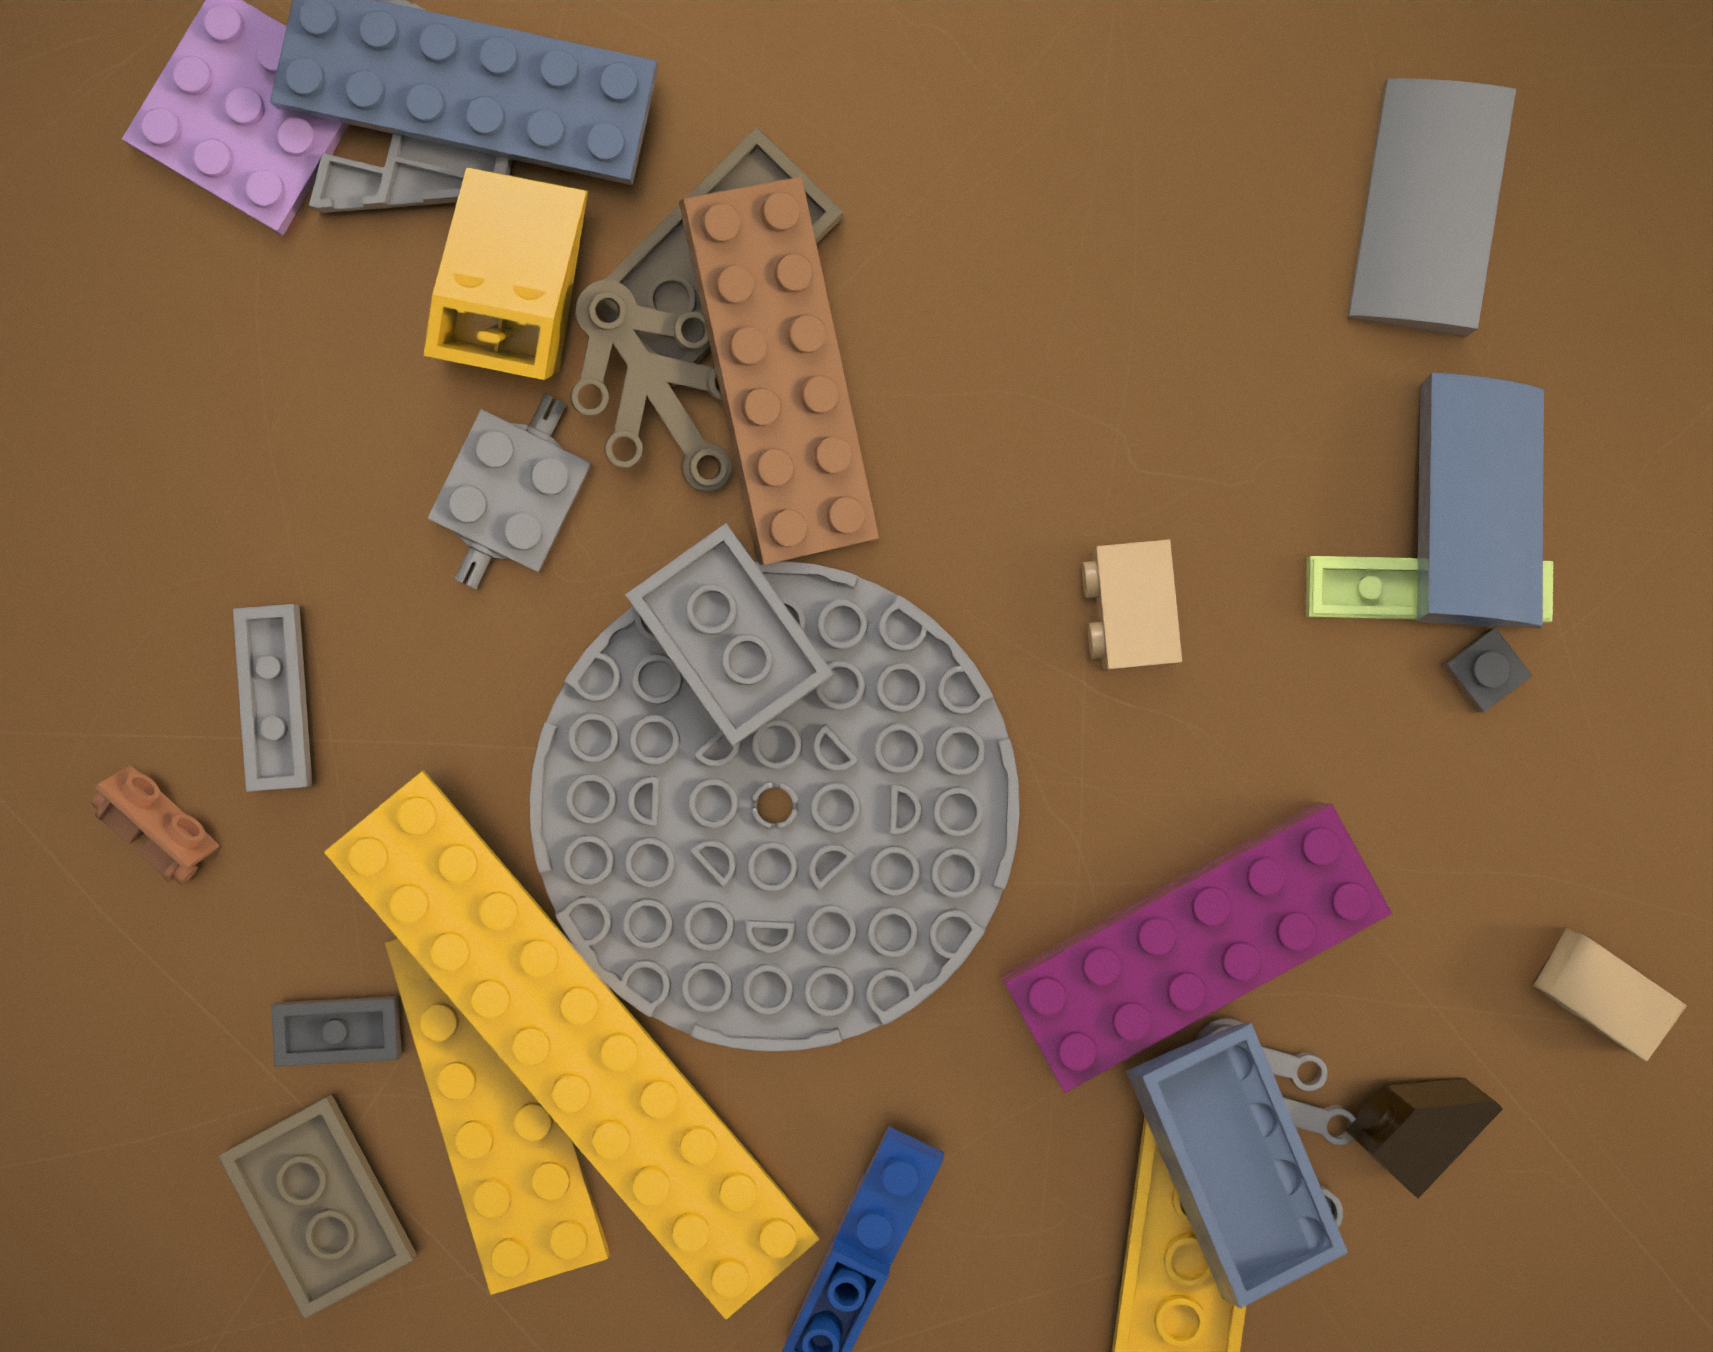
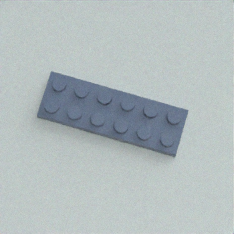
[270,0,659,186]

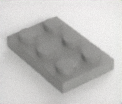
[625,523,834,746]

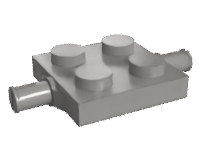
[427,393,592,590]

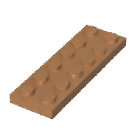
[679,176,879,565]

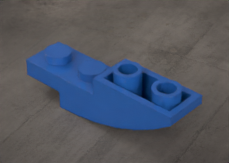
[782,1126,944,1352]

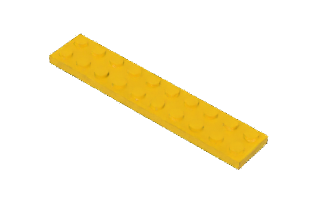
[324,770,820,1320]

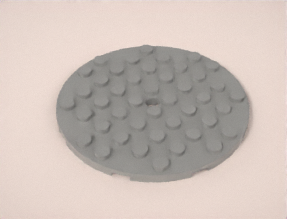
[530,561,1020,1051]

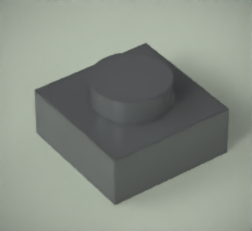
[1441,627,1532,713]

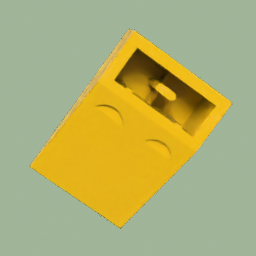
[424,167,588,380]

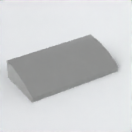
[1347,78,1516,337]

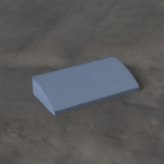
[1417,372,1544,629]
[1126,1022,1348,1308]

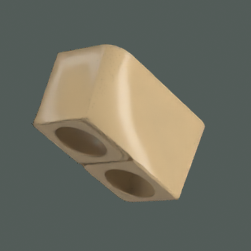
[1533,928,1687,1062]

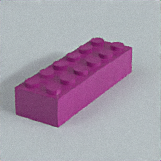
[1000,802,1392,1093]

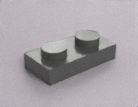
[271,996,402,1067]

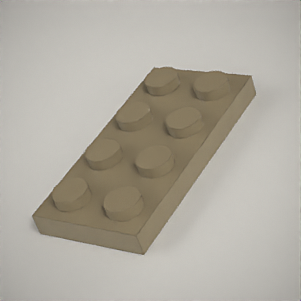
[595,127,843,388]

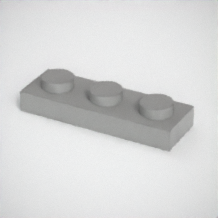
[233,604,313,792]

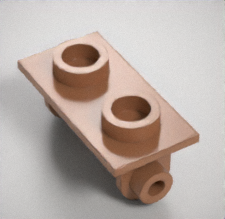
[91,765,220,885]

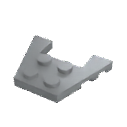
[309,0,513,213]

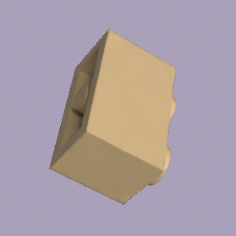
[1082,539,1182,671]

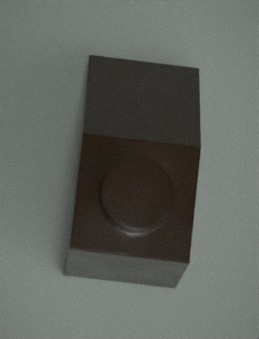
[1345,1078,1503,1199]

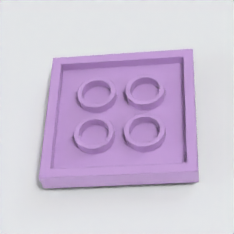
[122,0,350,236]

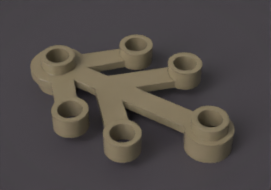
[570,280,732,491]

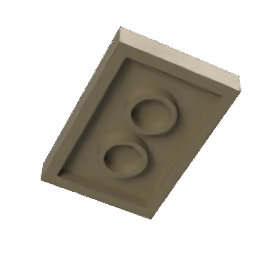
[218,1094,417,1319]

